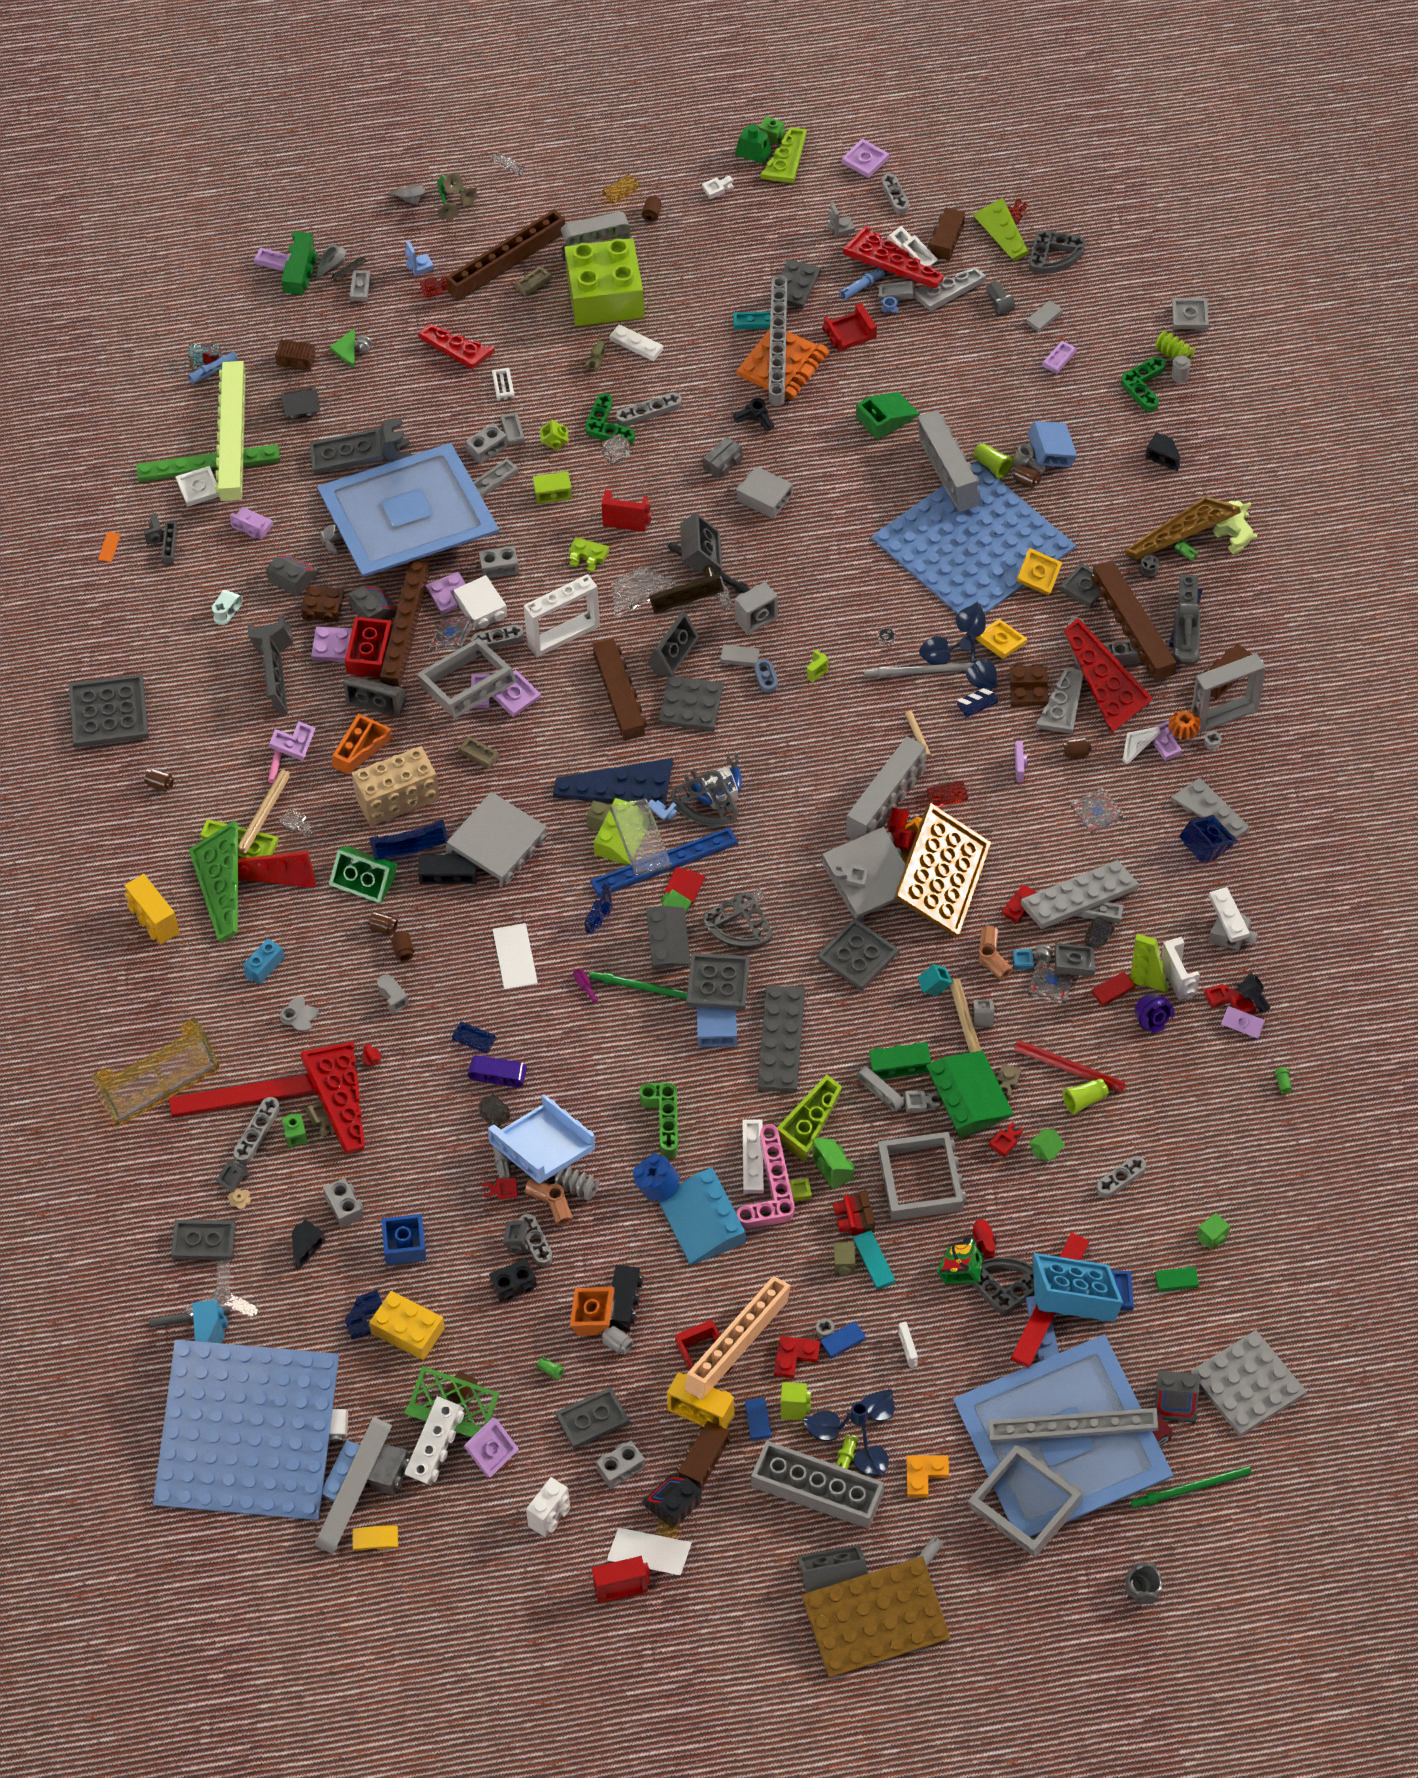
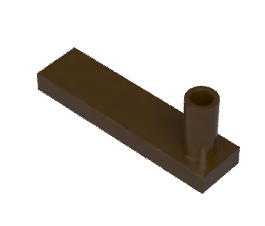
[649,565,724,613]

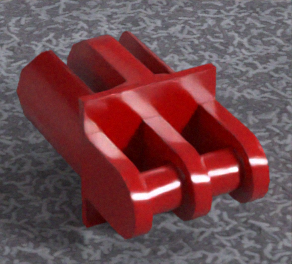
[972,1219,997,1260]

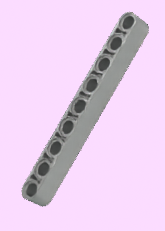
[769,275,787,406]

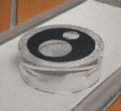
[877,627,896,646]

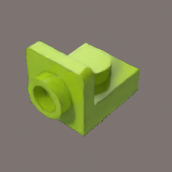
[807,650,828,683]

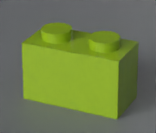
[533,471,572,504]
[781,1382,811,1420]

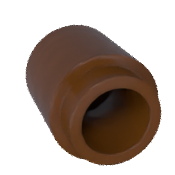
[641,196,662,222]
[1013,465,1041,488]
[1063,737,1092,758]
[144,769,174,792]
[368,911,398,935]
[391,931,414,961]

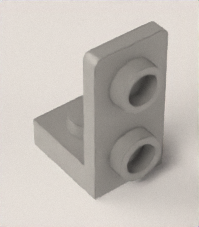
[828,202,855,238]

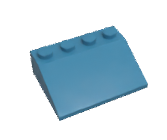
[658,1167,746,1266]
[1033,1253,1123,1322]

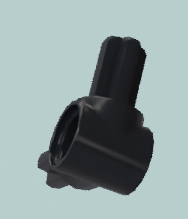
[733,398,774,431]
[1238,972,1270,1013]

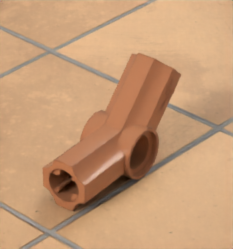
[978,926,1013,980]
[525,1178,573,1227]

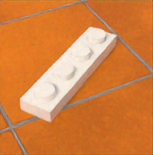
[743,1120,764,1194]

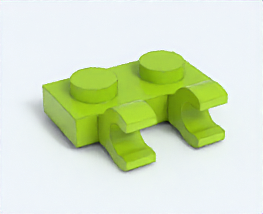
[569,537,609,572]

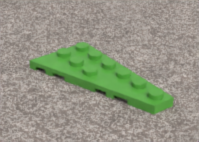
[189,821,238,943]

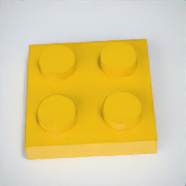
[1016,548,1062,596]
[975,619,1027,659]

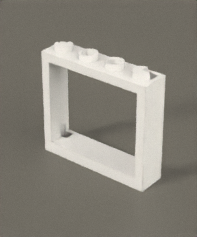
[524,574,600,658]

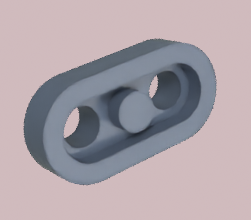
[755,659,778,693]

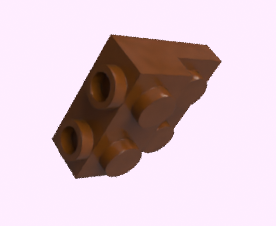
[301,586,345,622]
[1009,664,1049,706]

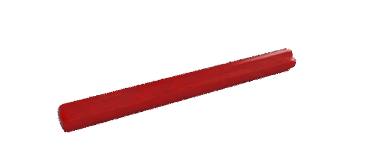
[1014,1040,1125,1093]

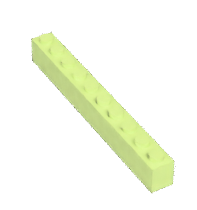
[215,361,246,501]

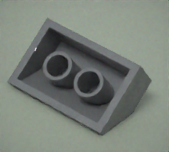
[680,513,722,571]
[648,611,699,676]
[343,676,406,718]
[646,906,691,969]
[797,1545,868,1593]

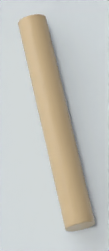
[905,711,931,759]

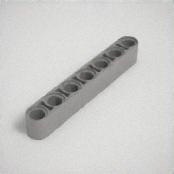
[314,1416,392,1554]

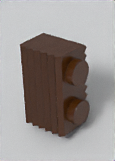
[275,339,316,370]

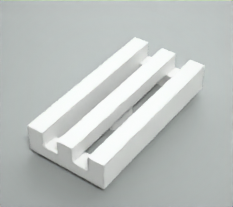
[492,368,515,401]
[898,1322,918,1368]

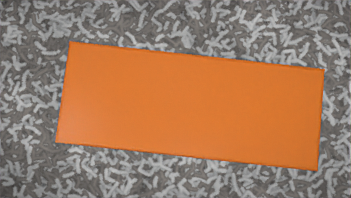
[98,532,121,562]

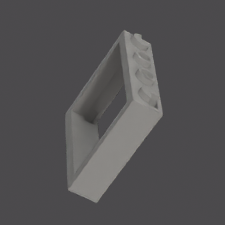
[417,638,516,719]
[1191,653,1266,734]
[878,1132,966,1221]
[968,1445,1083,1558]

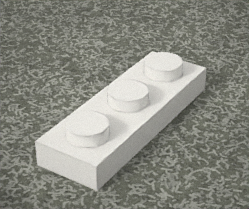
[610,324,663,361]
[1209,887,1250,943]

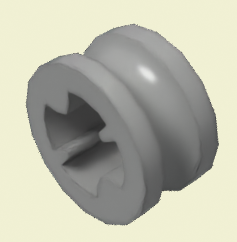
[355,335,372,353]
[1204,731,1221,750]
[1034,945,1053,962]
[816,1318,834,1339]

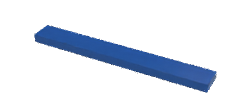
[590,827,738,898]

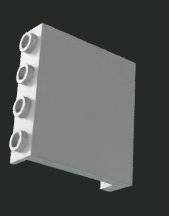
[446,792,547,888]
[822,827,906,922]

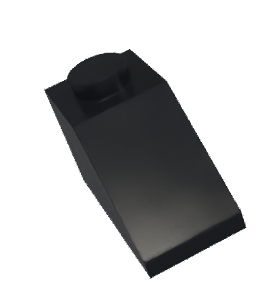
[1146,432,1181,471]
[292,1219,325,1270]

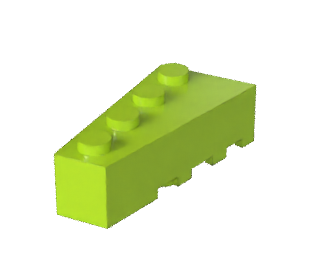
[777,1075,842,1162]

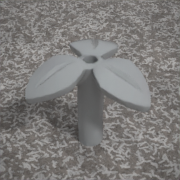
[320,525,343,555]

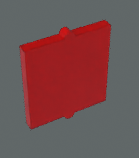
[664,867,705,904]

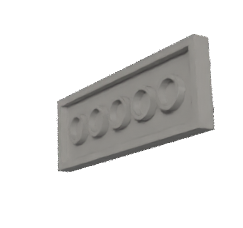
[1021,860,1139,929]

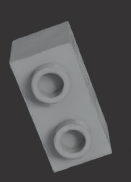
[465,423,508,465]
[479,546,519,579]
[323,1178,364,1228]
[596,1441,646,1490]

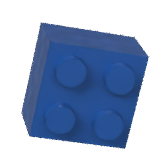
[381,1214,427,1265]

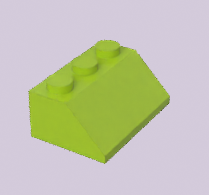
[594,798,651,865]

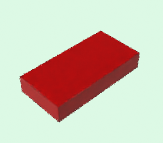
[1091,972,1135,1007]

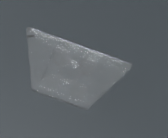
[611,565,676,617]

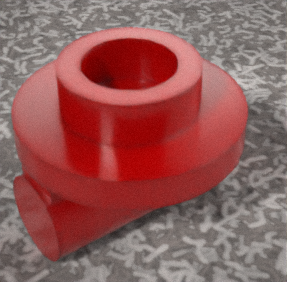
[362,1044,381,1066]

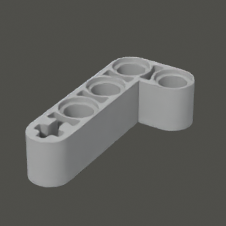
[561,212,631,246]

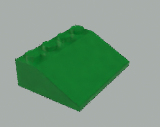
[926,1050,1014,1140]

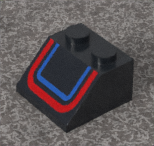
[642,1475,702,1530]

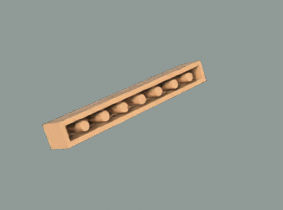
[685,1276,791,1400]

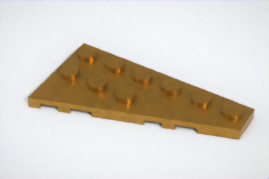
[1124,496,1241,560]

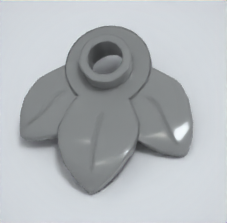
[280,997,319,1031]

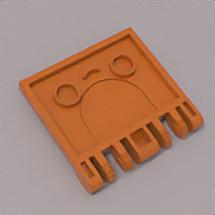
[736,329,830,400]

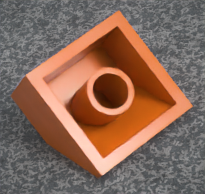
[570,1287,614,1336]

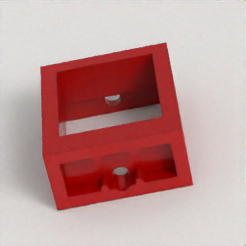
[675,1319,733,1375]
[592,1556,651,1604]

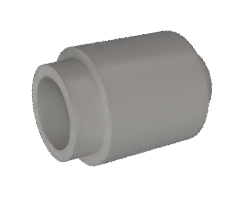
[602,1326,633,1355]

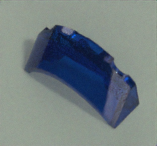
[369,820,449,860]

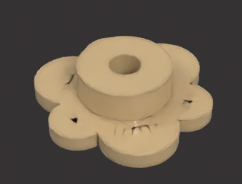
[228,1188,251,1209]

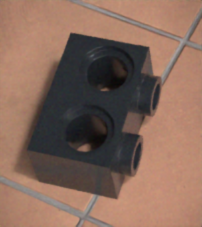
[489,1258,537,1302]

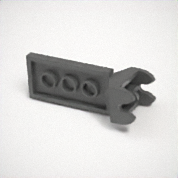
[310,418,412,474]
[248,614,293,716]

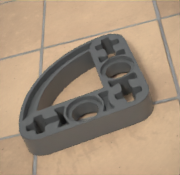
[1029,230,1085,274]
[670,770,739,826]
[703,892,773,949]
[970,1257,1034,1315]

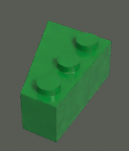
[281,231,318,295]

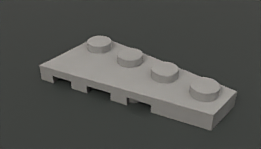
[914,267,986,312]
[1036,667,1084,734]
[1171,778,1250,841]

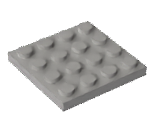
[1190,1330,1307,1437]

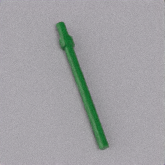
[589,971,688,1000]
[1130,1466,1252,1508]

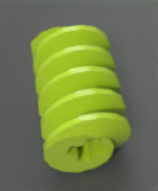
[1155,330,1196,360]

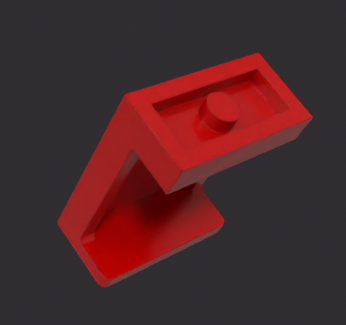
[822,303,877,352]
[601,490,651,532]

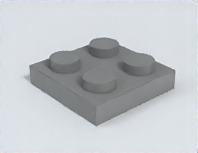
[1172,298,1209,329]

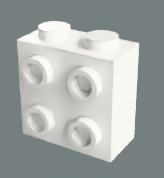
[526,1477,570,1538]

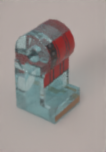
[188,344,222,368]

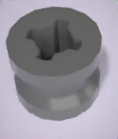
[1140,555,1159,579]

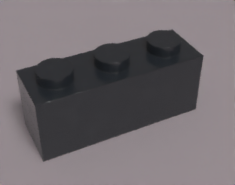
[418,854,478,884]
[609,1264,644,1331]

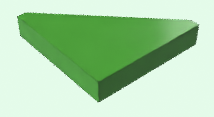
[330,329,355,367]

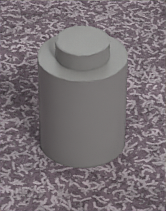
[1171,356,1191,383]

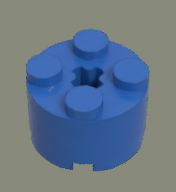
[633,1153,680,1202]

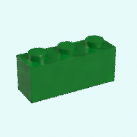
[869,1042,931,1079]

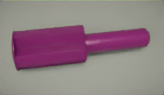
[572,968,598,1003]

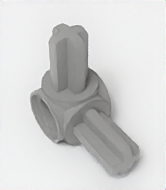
[1013,442,1046,475]

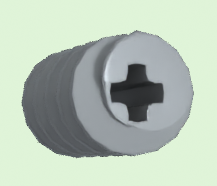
[555,1166,599,1201]

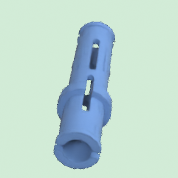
[839,268,885,300]
[187,351,238,384]

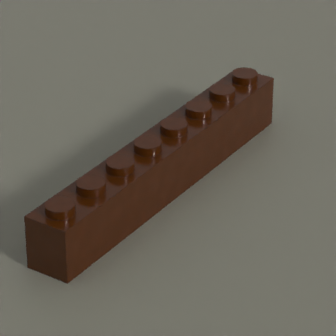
[446,209,565,301]
[380,560,429,688]
[1091,560,1177,681]

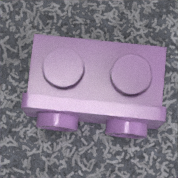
[230,507,273,540]

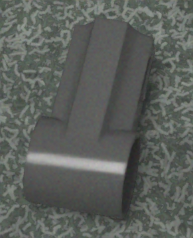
[986,281,1015,315]

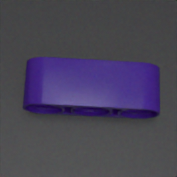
[467,1055,527,1088]

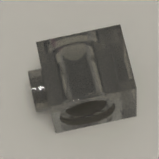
[478,1094,510,1128]

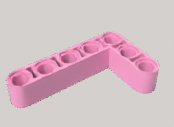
[737,1124,794,1229]

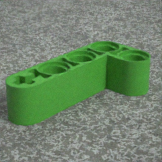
[639,1083,678,1160]

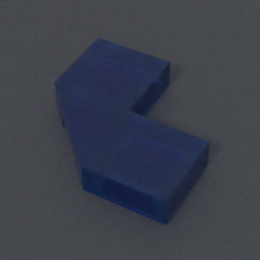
[345,1290,382,1340]

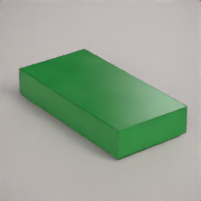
[1155,1267,1199,1292]

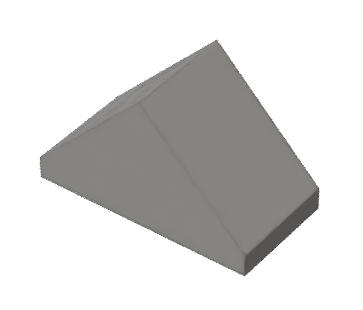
[973,1000,994,1027]

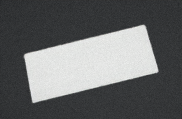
[493,923,538,989]
[607,1528,692,1575]

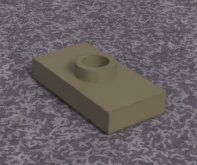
[514,266,552,297]
[458,736,500,769]

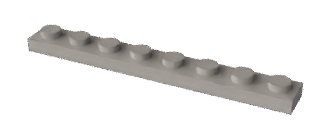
[989,1408,1158,1443]

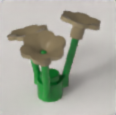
[437,173,478,221]

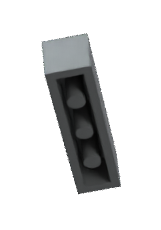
[161,522,178,564]

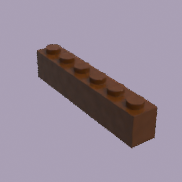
[593,638,647,741]

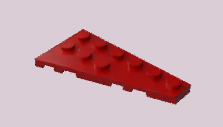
[843,225,944,289]
[1064,618,1153,734]
[300,1041,365,1155]

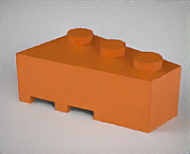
[331,713,392,774]

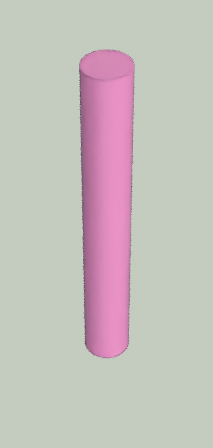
[268,750,282,783]

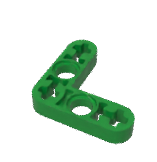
[1121,357,1166,412]
[585,393,635,446]

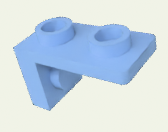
[404,241,434,276]

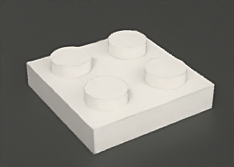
[176,466,220,507]

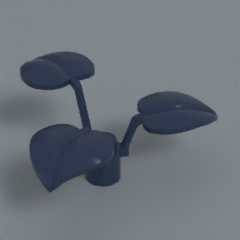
[919,602,997,689]
[803,1389,895,1476]

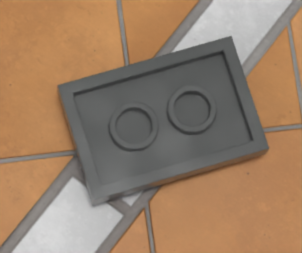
[770,259,821,309]
[171,1219,236,1260]
[555,1387,630,1450]

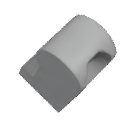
[377,975,409,1014]

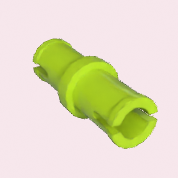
[836,1434,858,1469]

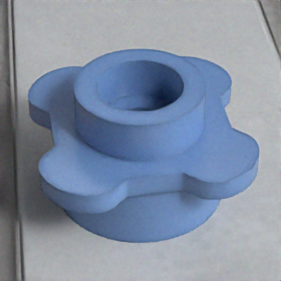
[881,297,898,313]

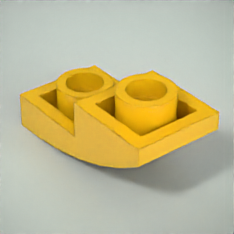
[353,1526,398,1551]

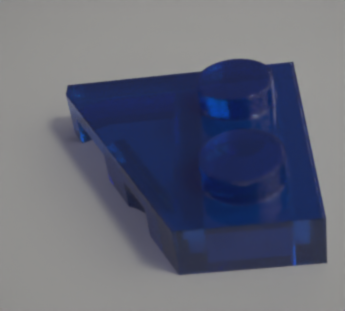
[585,884,613,934]

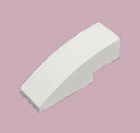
[887,226,938,266]

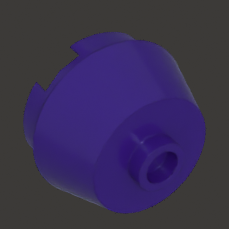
[1134,994,1174,1033]

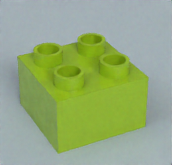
[565,238,644,326]

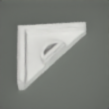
[1123,727,1161,764]

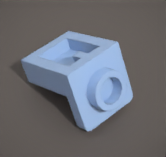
[647,799,677,822]

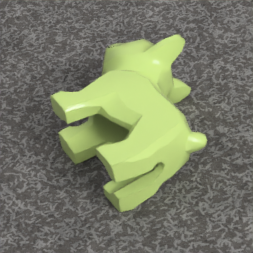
[1213,501,1257,554]

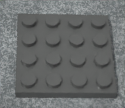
[69,674,149,748]

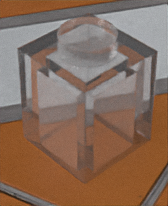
[601,434,630,466]

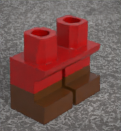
[833,1190,875,1236]

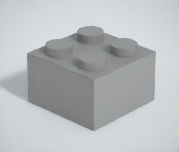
[735,582,778,635]

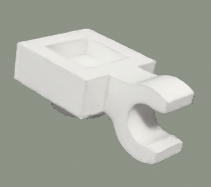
[702,176,734,199]

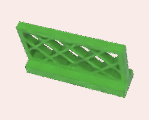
[404,1366,500,1437]

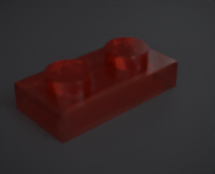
[926,780,968,807]

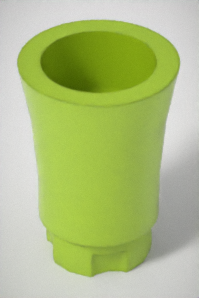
[973,443,1013,479]
[1062,1079,1109,1115]

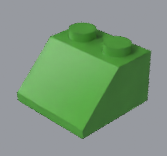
[813,1138,855,1190]

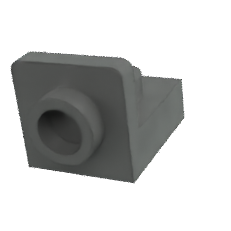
[144,513,164,544]
[216,1160,251,1192]
[503,1220,529,1254]

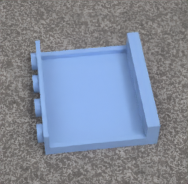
[488,1095,595,1184]

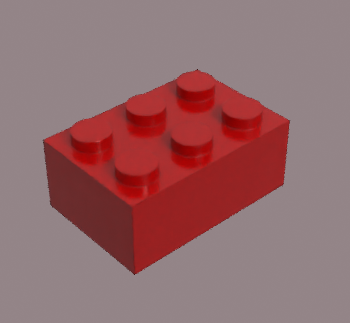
[345,617,392,678]

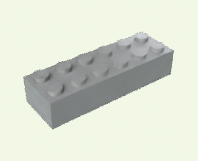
[917,410,980,512]
[846,736,927,840]
[751,1440,884,1529]

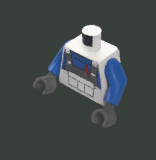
[684,753,742,812]

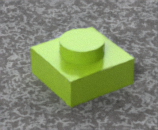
[789,1178,812,1202]

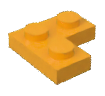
[906,1455,949,1498]

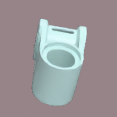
[212,590,243,625]

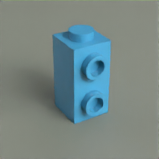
[243,938,285,984]

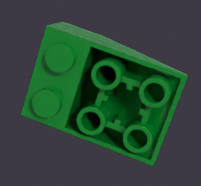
[856,392,920,440]

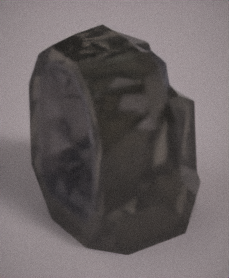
[1085,916,1115,948]

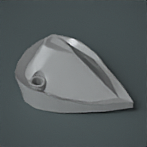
[388,184,426,204]
[317,245,346,278]

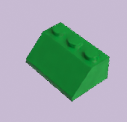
[329,846,398,903]

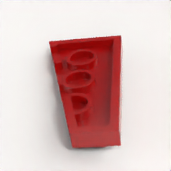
[418,324,495,370]
[238,851,317,888]

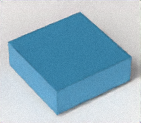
[1012,949,1034,970]

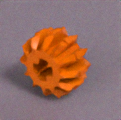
[1169,709,1201,741]

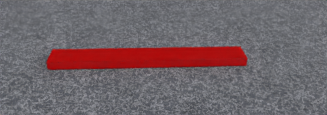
[169,1074,316,1118]
[1010,1232,1089,1369]

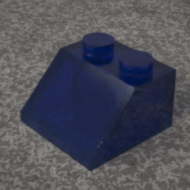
[1179,815,1237,863]

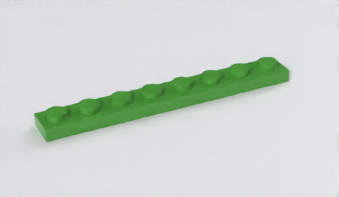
[136,444,281,482]

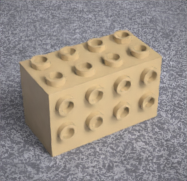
[352,746,440,827]

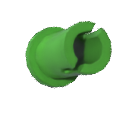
[1174,540,1199,562]
[1274,1067,1293,1094]
[537,1357,564,1379]

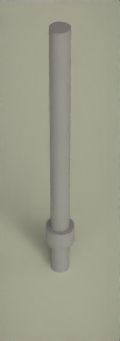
[864,662,972,678]

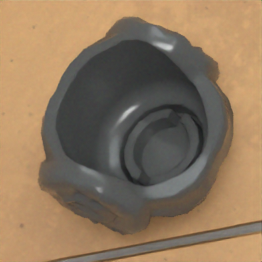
[1125,1562,1162,1605]

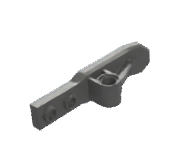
[1173,574,1201,665]

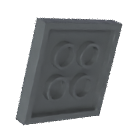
[659,676,724,732]
[817,918,899,991]
[687,953,750,1010]

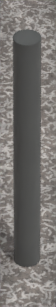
[148,1306,231,1327]

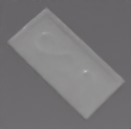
[610,798,672,875]

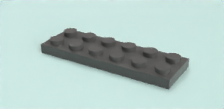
[758,985,805,1093]

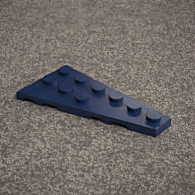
[553,758,673,807]

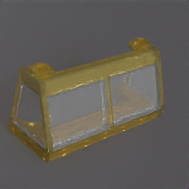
[91,1017,220,1127]

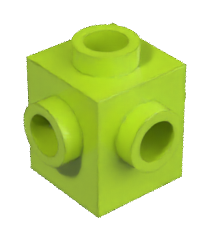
[540,420,569,451]

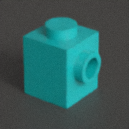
[917,964,952,996]

